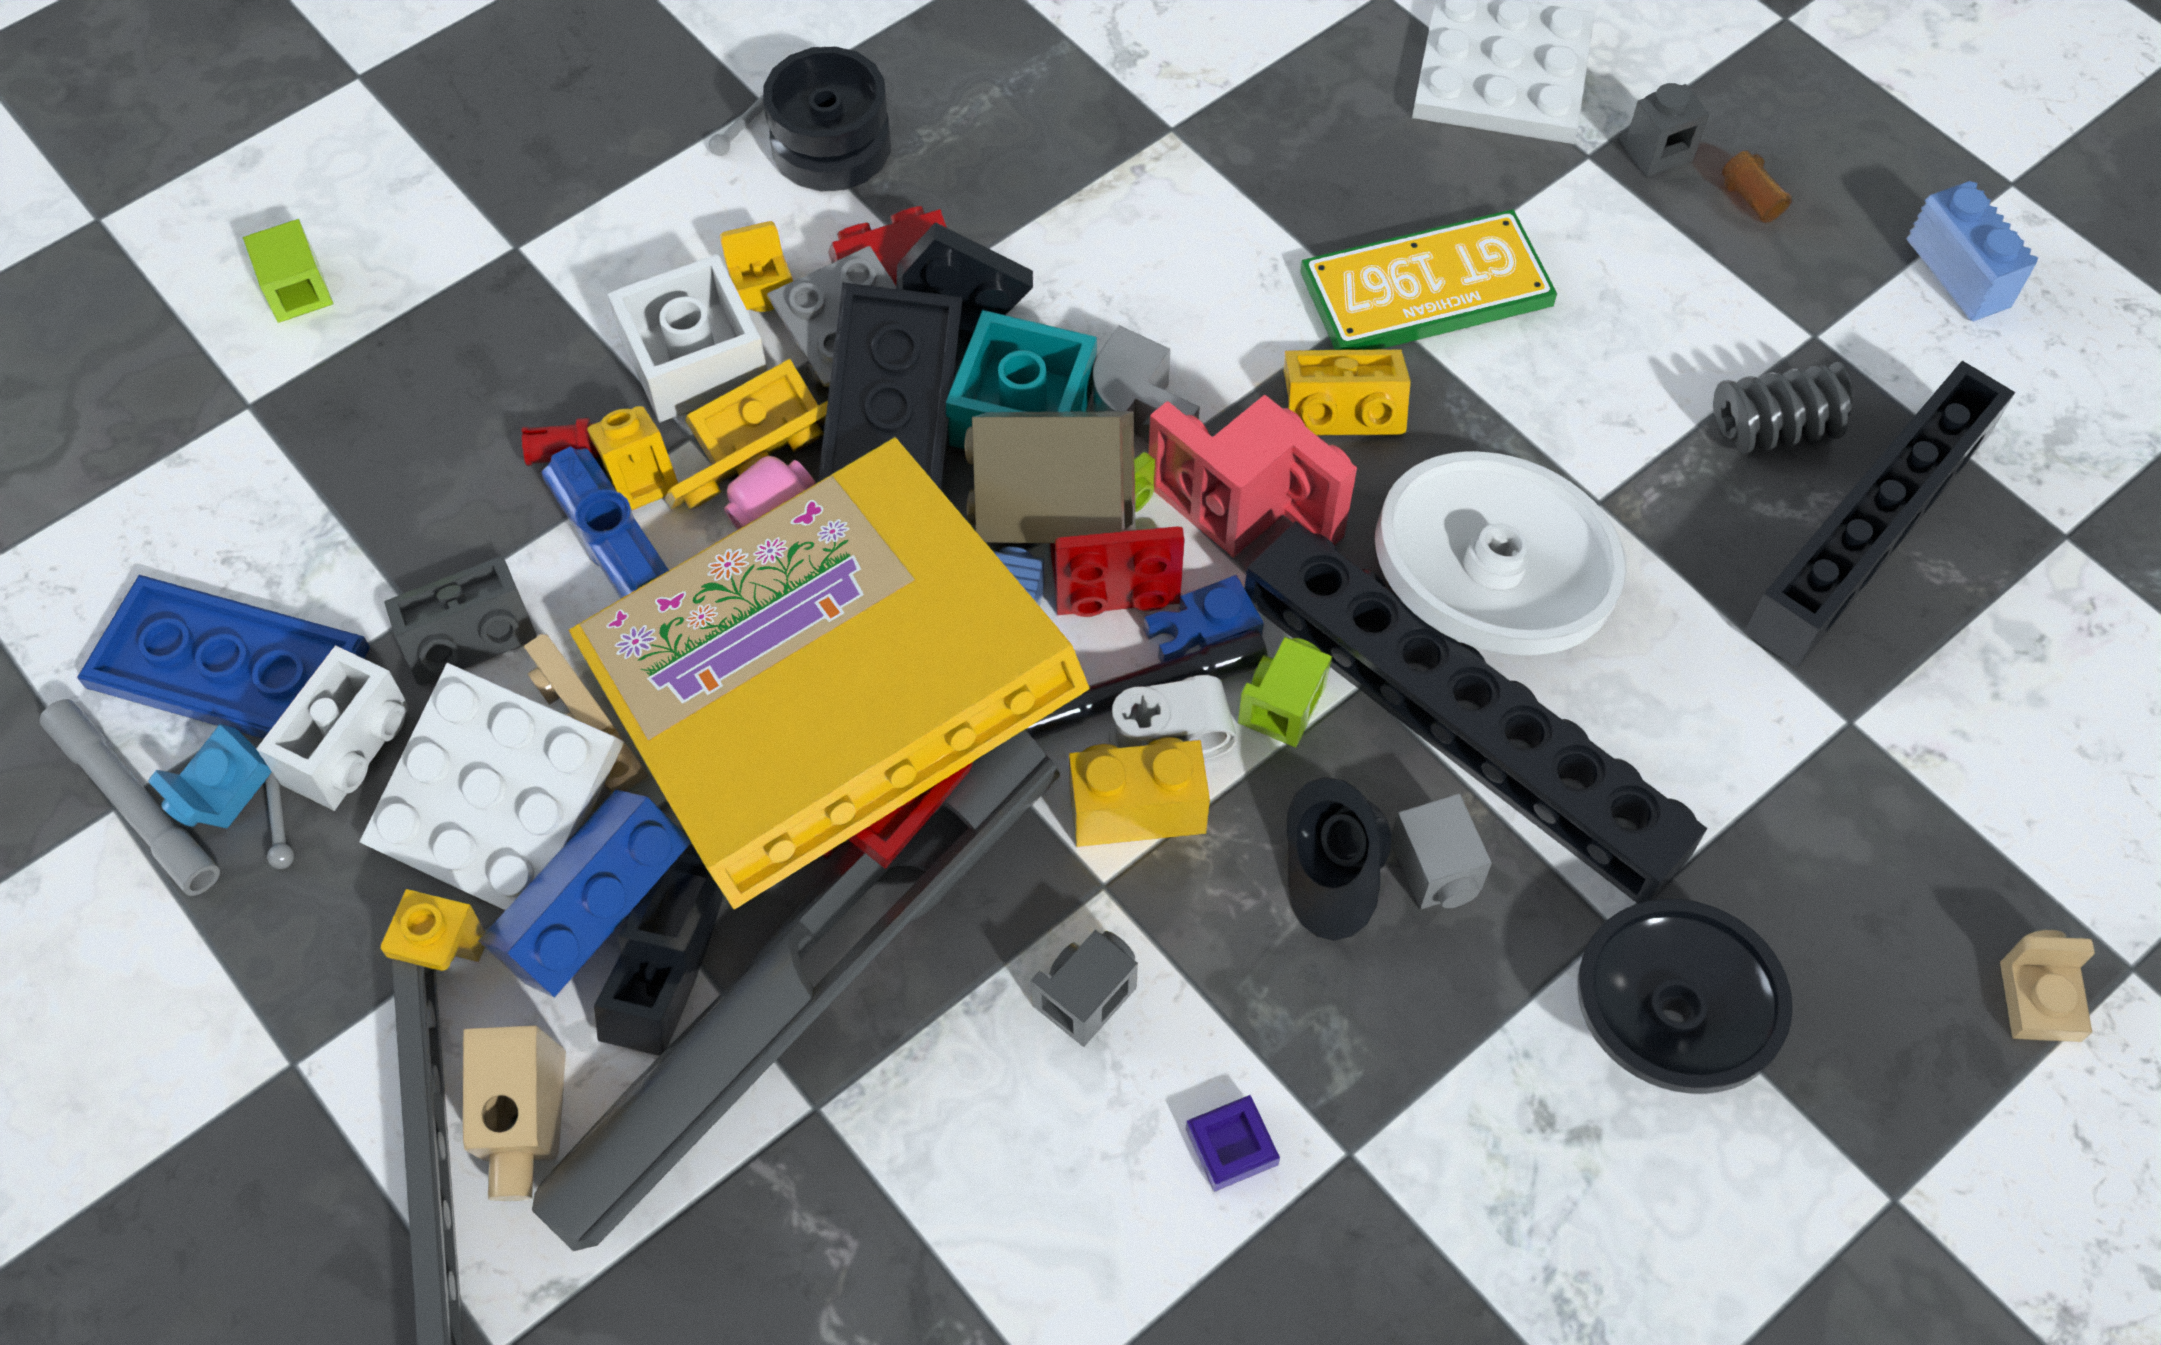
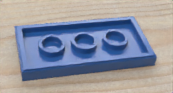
[77,575,370,739]

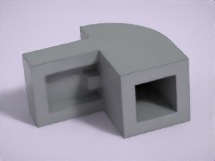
[1093,325,1200,444]

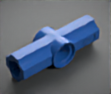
[541,446,669,599]

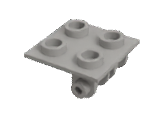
[767,246,896,387]

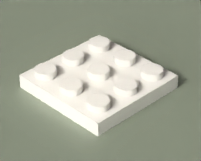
[1412,0,1595,144]
[359,663,624,910]

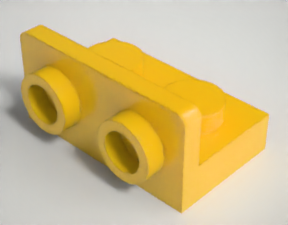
[1284,349,1411,435]

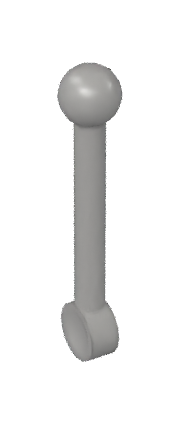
[709,95,764,156]
[265,773,294,869]

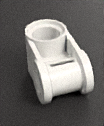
[1109,675,1238,760]

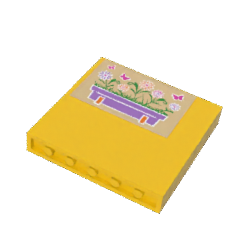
[568,437,1090,910]

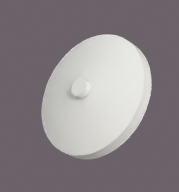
[1375,451,1626,656]

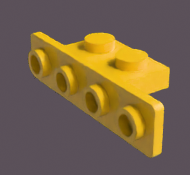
[665,359,828,510]

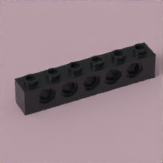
[1744,360,2016,668]

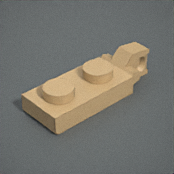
[524,633,649,794]

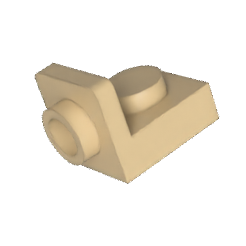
[2000,930,2095,1042]

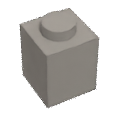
[1391,794,1492,910]

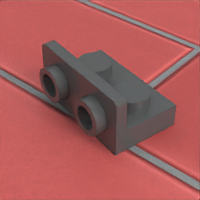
[384,555,537,685]

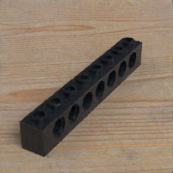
[1244,521,1708,904]

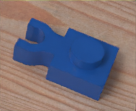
[1143,575,1264,662]

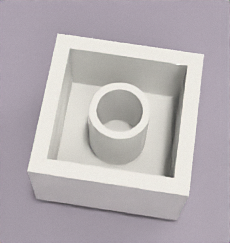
[607,254,767,423]

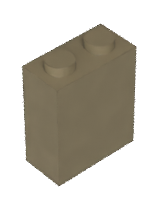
[965,411,1136,543]

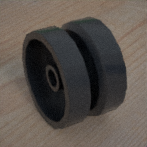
[763,46,891,191]

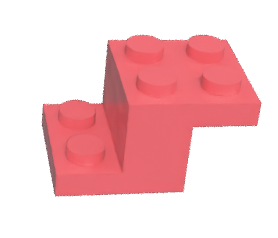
[1148,394,1357,558]

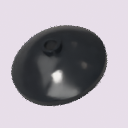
[1577,899,1793,1094]

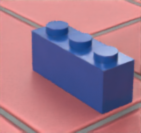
[478,790,691,998]

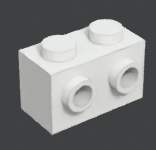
[256,645,410,811]

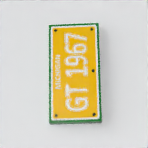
[1300,209,1557,350]

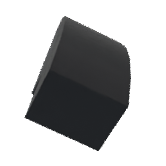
[594,845,724,1056]

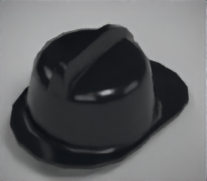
[1287,777,1392,941]

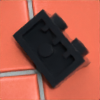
[896,222,1033,342]

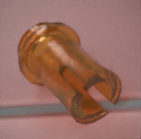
[1722,151,1792,223]

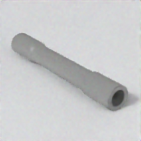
[39,699,220,896]

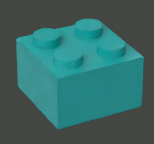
[945,310,1097,449]

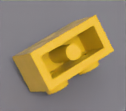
[1069,737,1210,847]

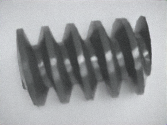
[1713,362,1853,454]

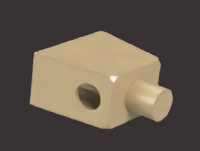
[463,1026,566,1201]

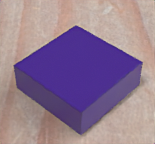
[1185,1095,1280,1192]

